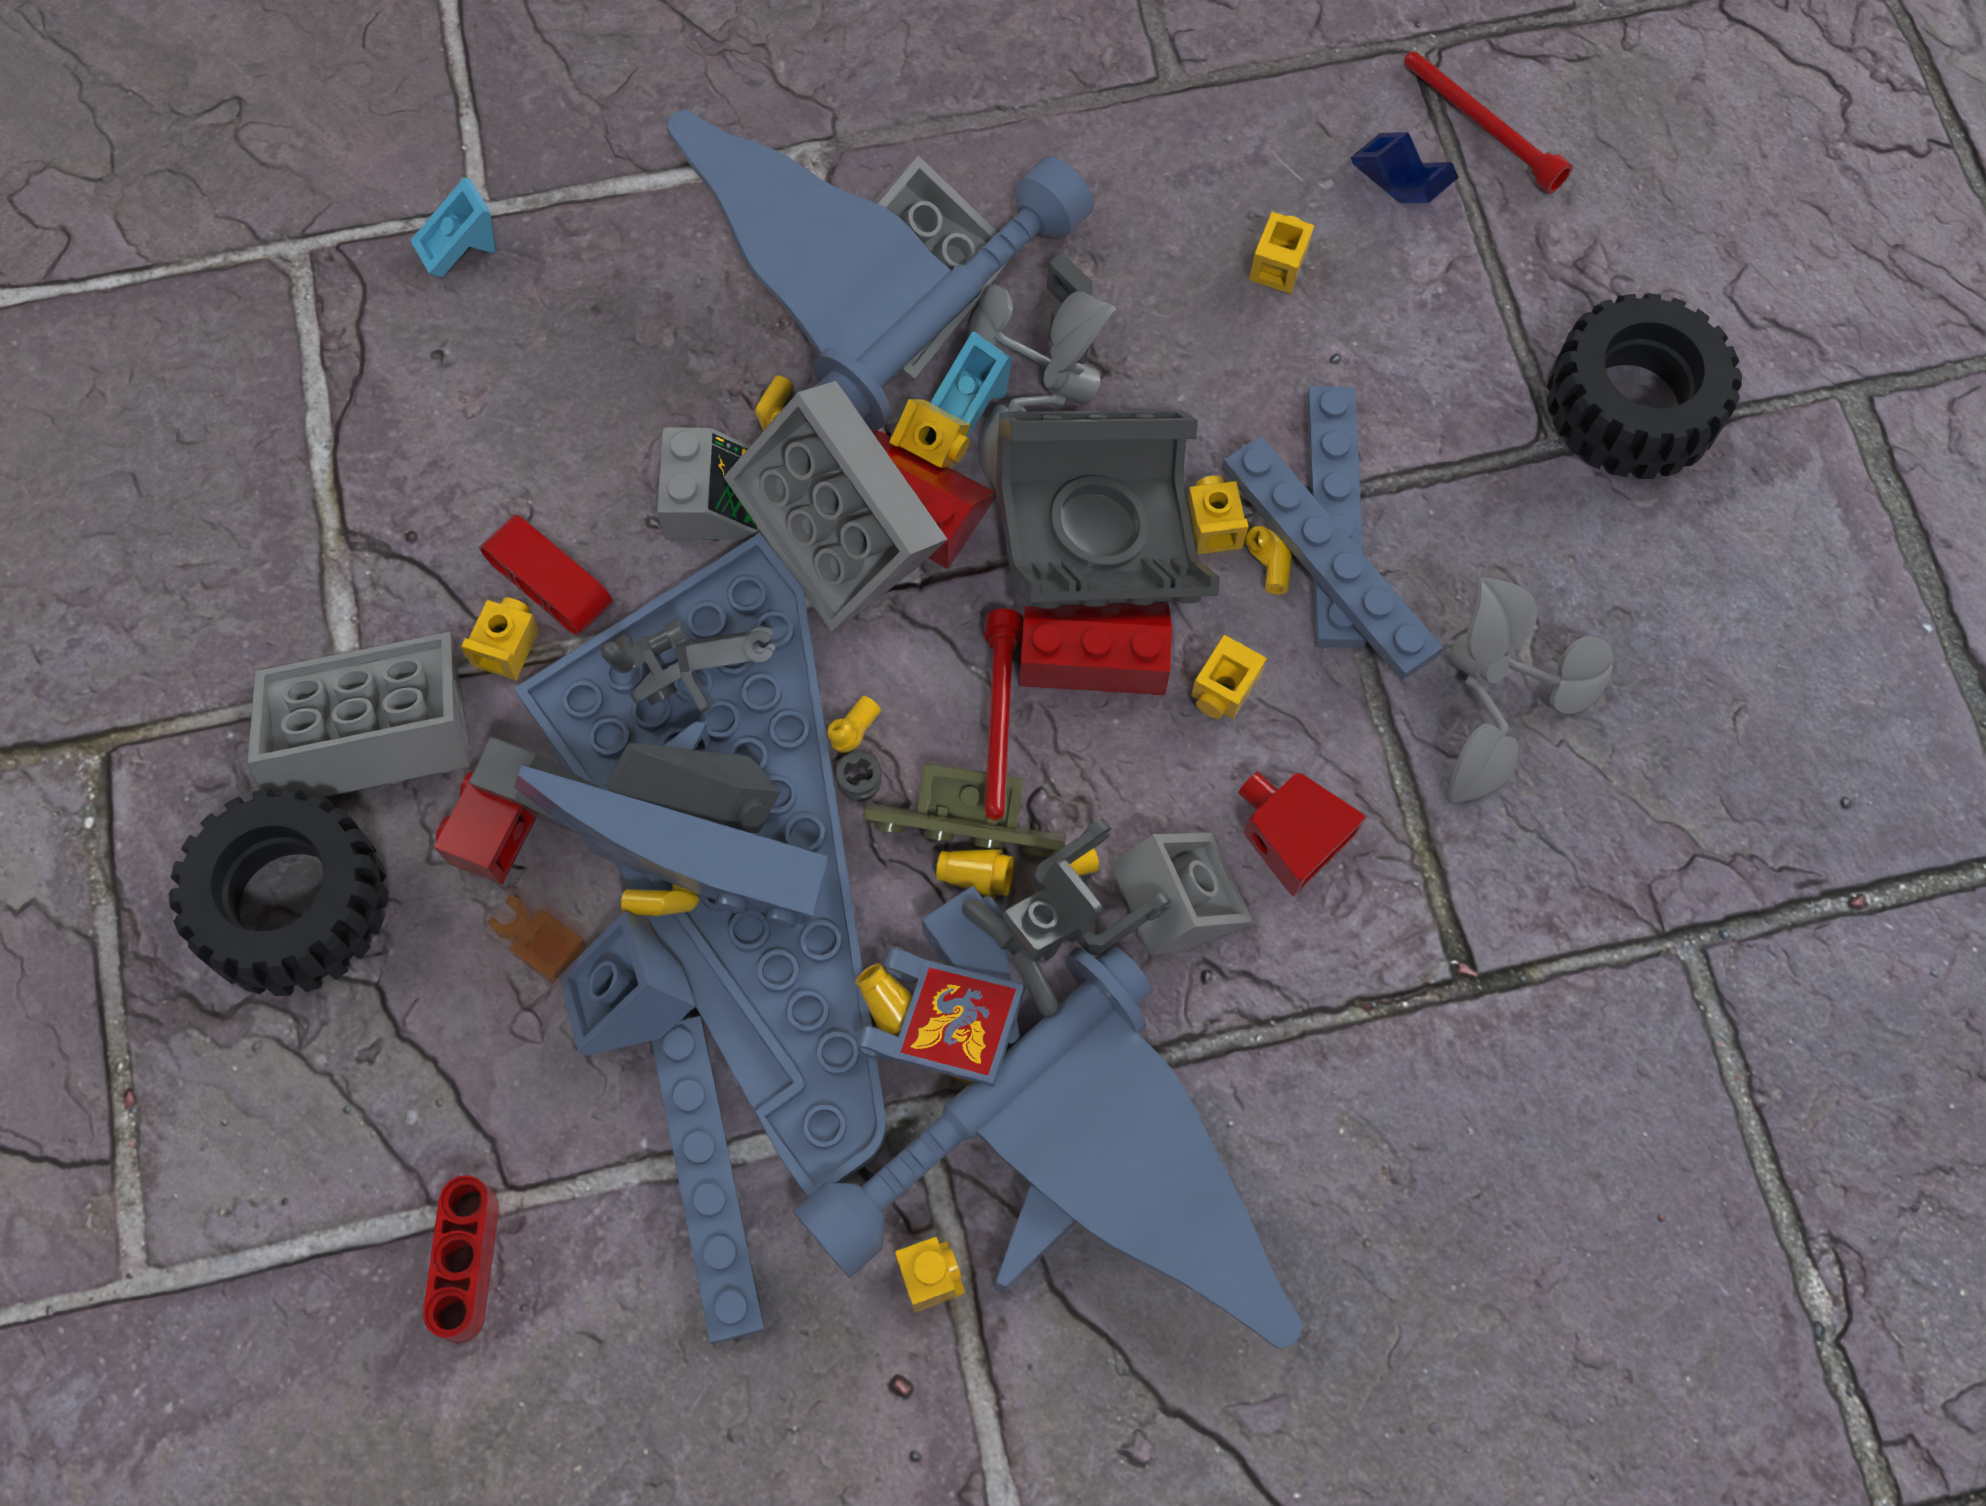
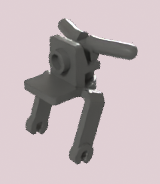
[601,618,776,713]
[962,818,1172,1016]

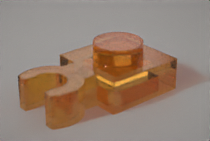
[488,896,586,984]

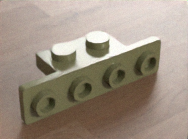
[863,762,1067,857]

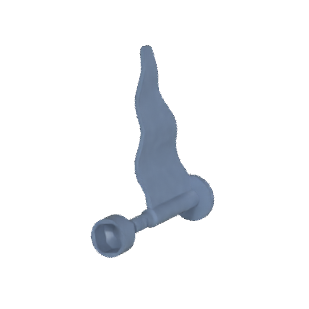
[666,110,1094,430]
[792,945,1304,1349]

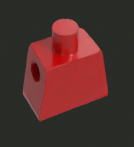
[1238,771,1366,897]

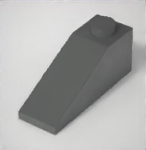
[606,742,781,833]

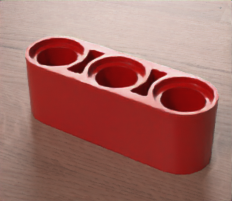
[479,514,613,636]
[423,1175,499,1344]

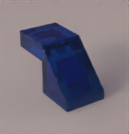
[1350,132,1459,203]

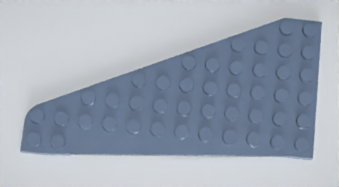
[514,533,887,1198]

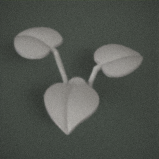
[965,284,1116,488]
[1446,578,1614,803]

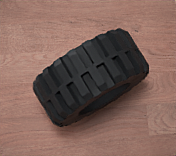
[1546,293,1742,479]
[169,788,388,996]

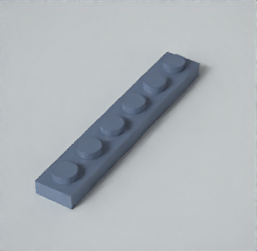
[1307,386,1367,648]
[1222,436,1443,682]
[652,1016,766,1345]

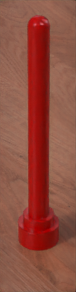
[1404,51,1573,194]
[984,608,1024,821]

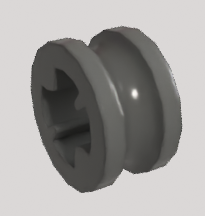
[836,751,882,802]

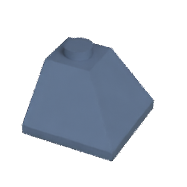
[559,911,695,1056]

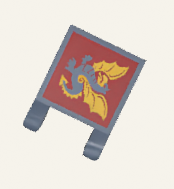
[857,949,1026,1087]

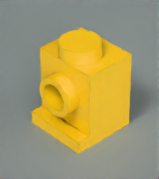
[1249,211,1315,294]
[889,399,971,468]
[1187,475,1248,555]
[461,597,540,681]
[1191,634,1267,720]
[895,1236,965,1313]

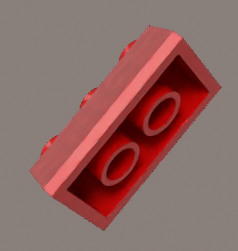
[872,430,996,569]
[1019,602,1172,695]

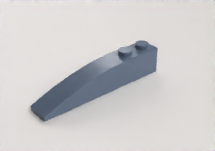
[514,765,828,928]

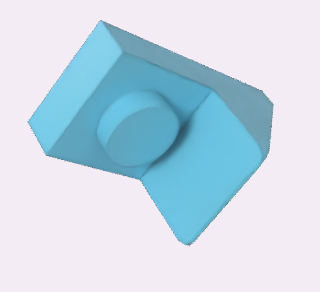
[410,177,495,278]
[930,332,1012,437]

